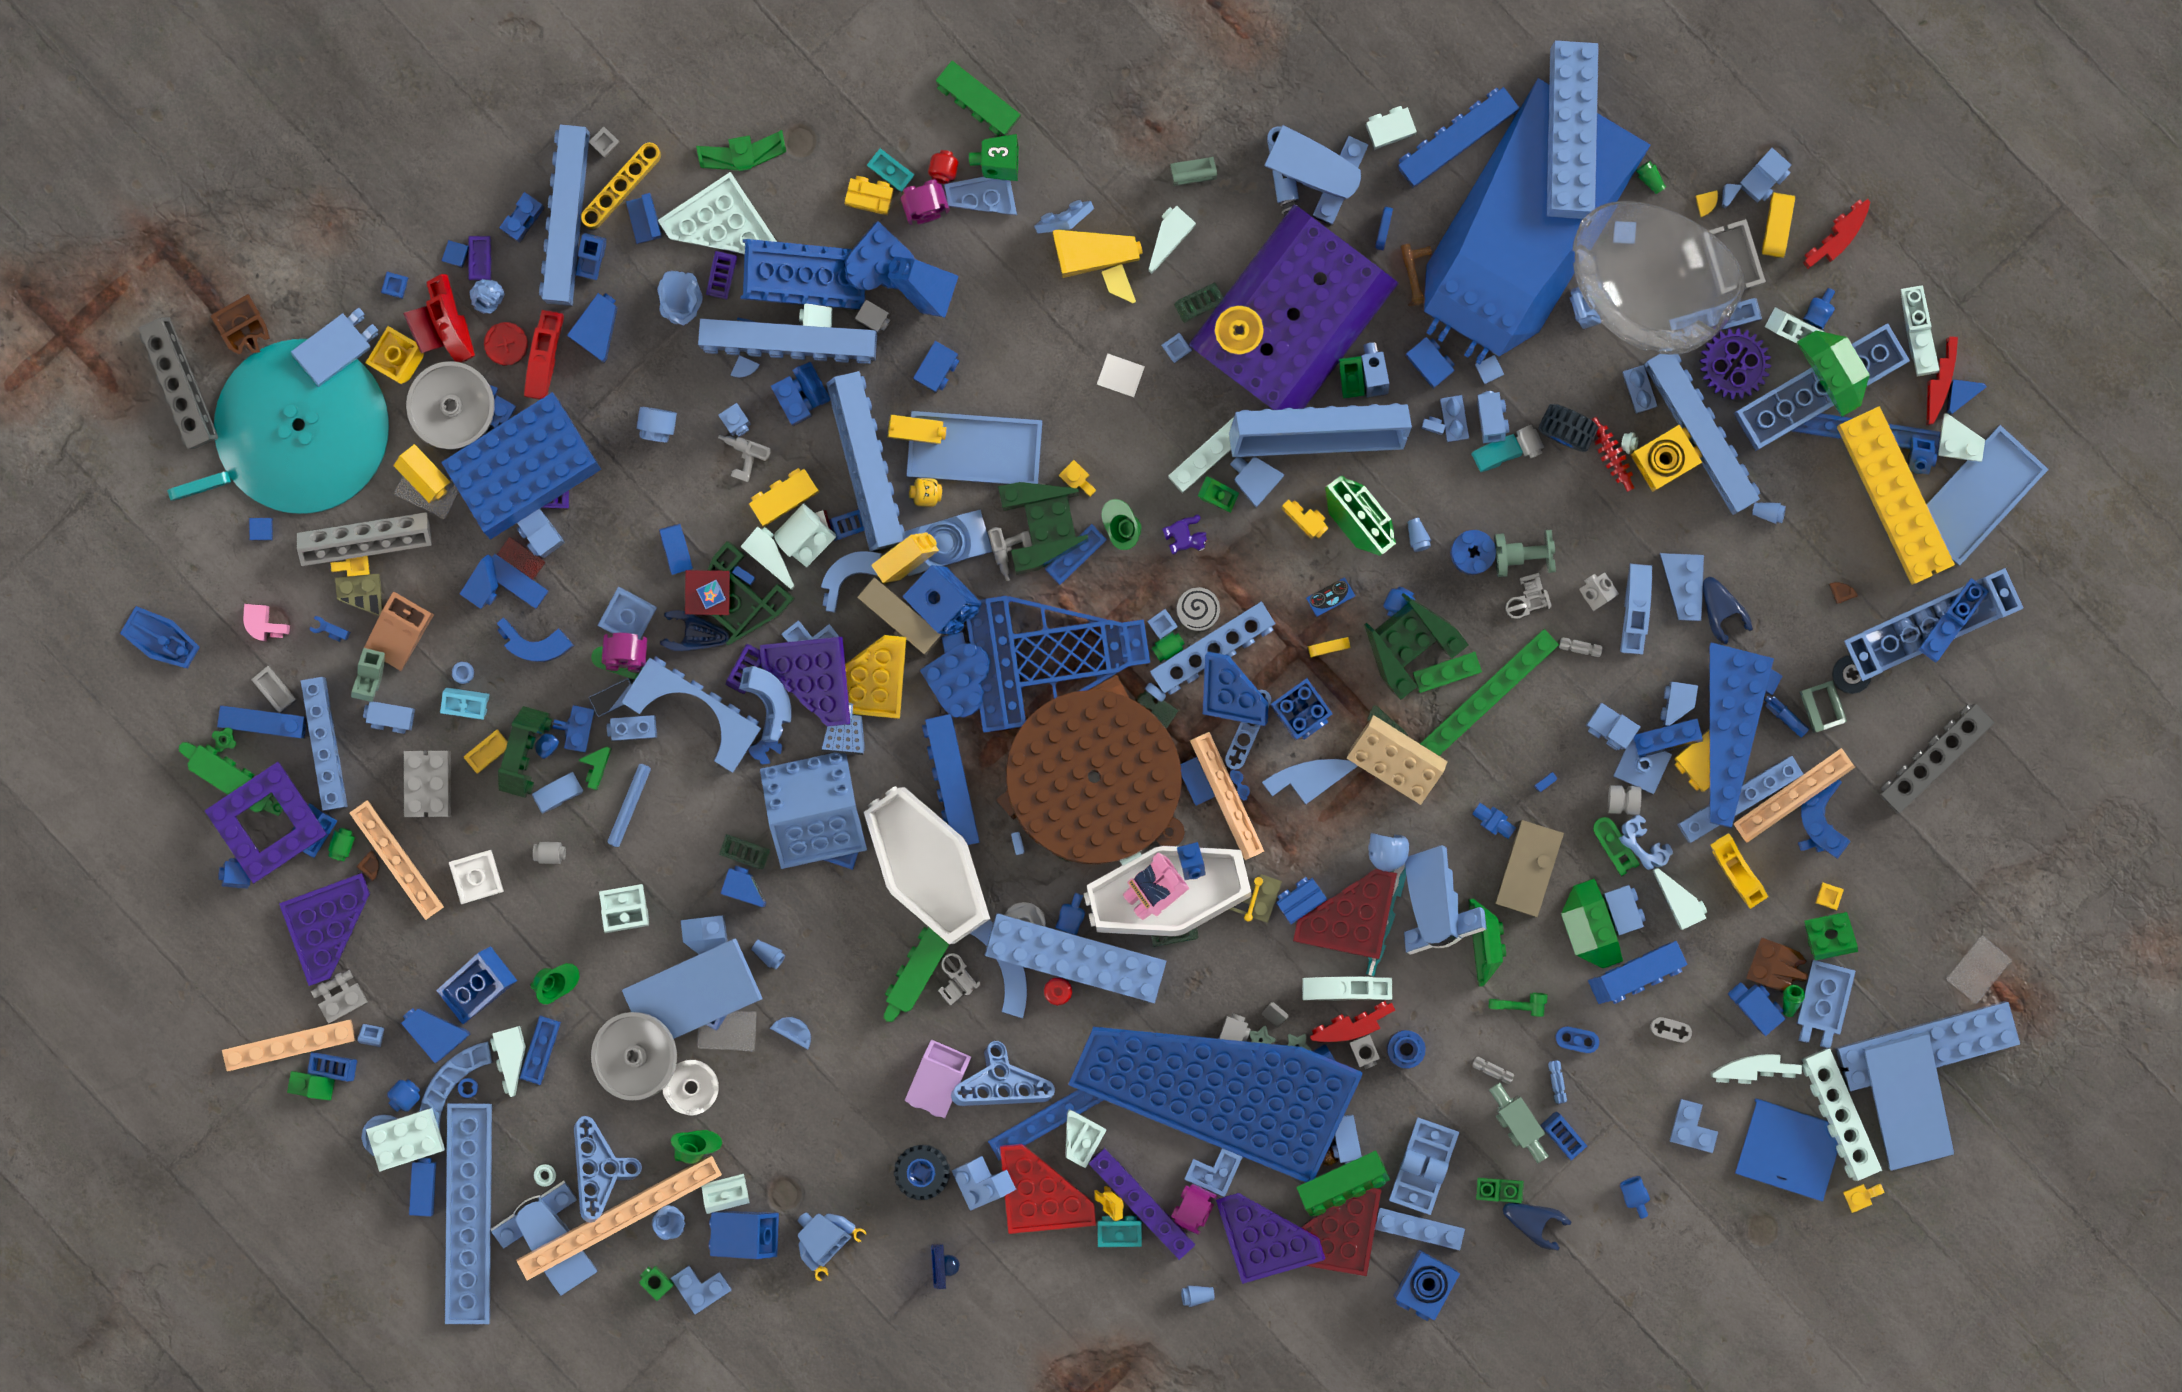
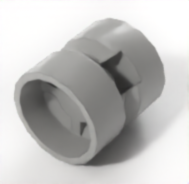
[1608,785,1641,815]

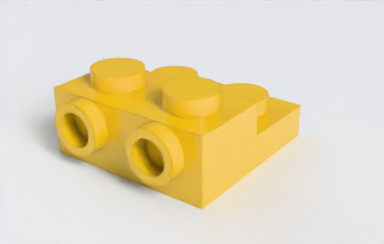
[1281,499,1328,539]

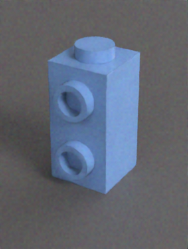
[1477,391,1509,443]
[719,403,751,437]
[363,702,415,734]
[607,715,657,741]
[1332,1114,1362,1164]

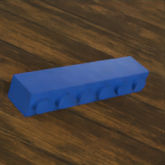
[1397,87,1519,188]
[922,714,980,845]

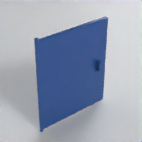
[1735,1098,1838,1202]

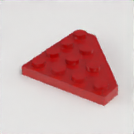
[1000,1144,1096,1234]

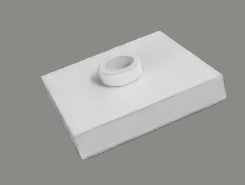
[449,850,504,904]

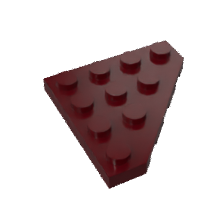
[1293,869,1397,960]
[1300,1188,1381,1276]

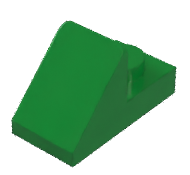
[1338,356,1365,398]
[1198,476,1239,513]
[578,747,612,790]
[287,1071,335,1100]

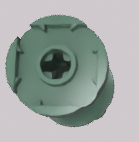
[1494,530,1556,577]

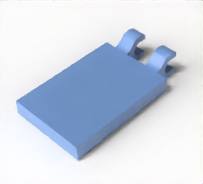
[291,308,378,387]
[1796,960,1856,1048]

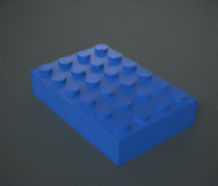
[441,392,602,540]

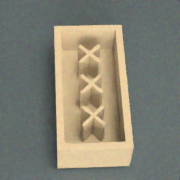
[1347,715,1448,805]

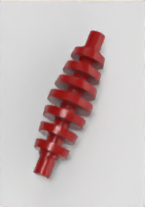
[1591,417,1635,492]

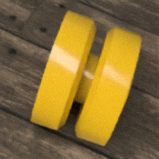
[1215,306,1264,354]

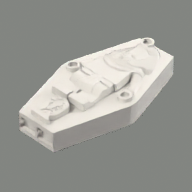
[864,786,990,944]
[1084,846,1251,936]

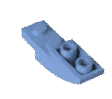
[1620,563,1652,654]

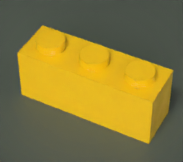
[749,468,819,527]

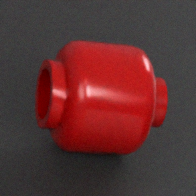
[928,150,959,184]
[1044,977,1072,1006]

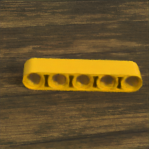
[581,142,661,229]

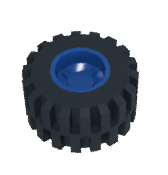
[1538,404,1599,452]
[894,1145,950,1200]

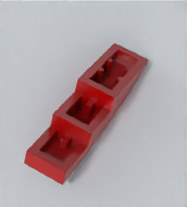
[1926,337,1958,425]

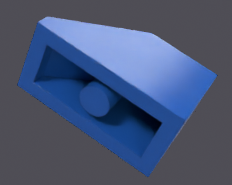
[460,555,499,609]

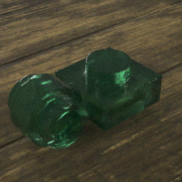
[1136,690,1179,729]

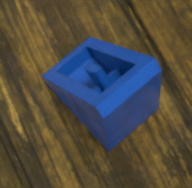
[1946,380,1987,415]

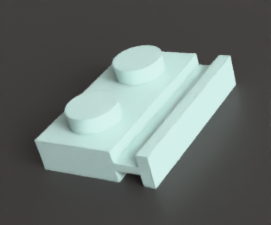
[701,1174,750,1214]

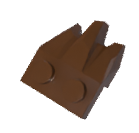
[210,293,270,355]
[1746,938,1808,992]

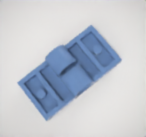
[1389,1117,1459,1215]

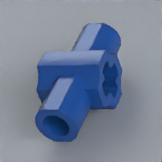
[1472,803,1516,839]

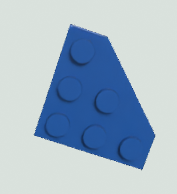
[1203,652,1269,726]

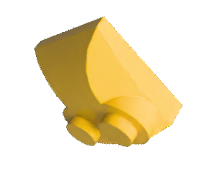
[366,326,424,384]

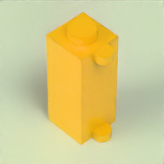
[887,415,946,444]
[393,444,450,503]

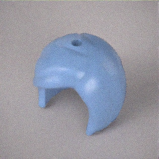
[1368,833,1409,872]

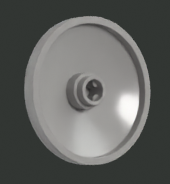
[406,361,495,450]
[591,1012,677,1100]

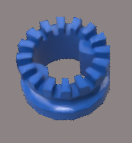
[458,1078,479,1098]

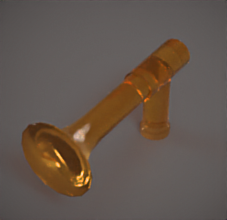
[1401,244,1432,306]

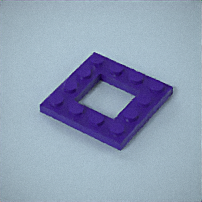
[205,762,328,884]

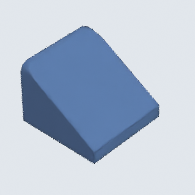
[1722,184,1742,208]

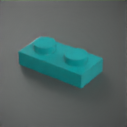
[867,148,915,193]

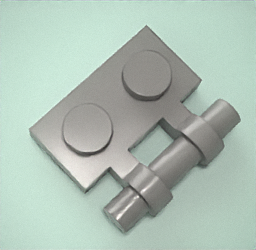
[311,970,368,1024]

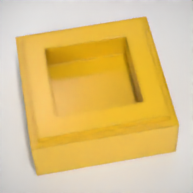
[1815,882,1844,910]

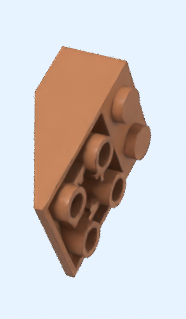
[364,591,434,671]

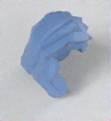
[657,271,703,325]

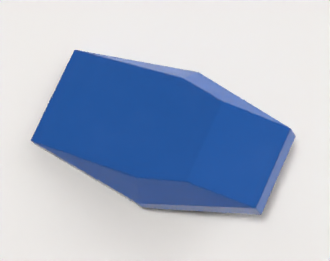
[120,606,200,669]

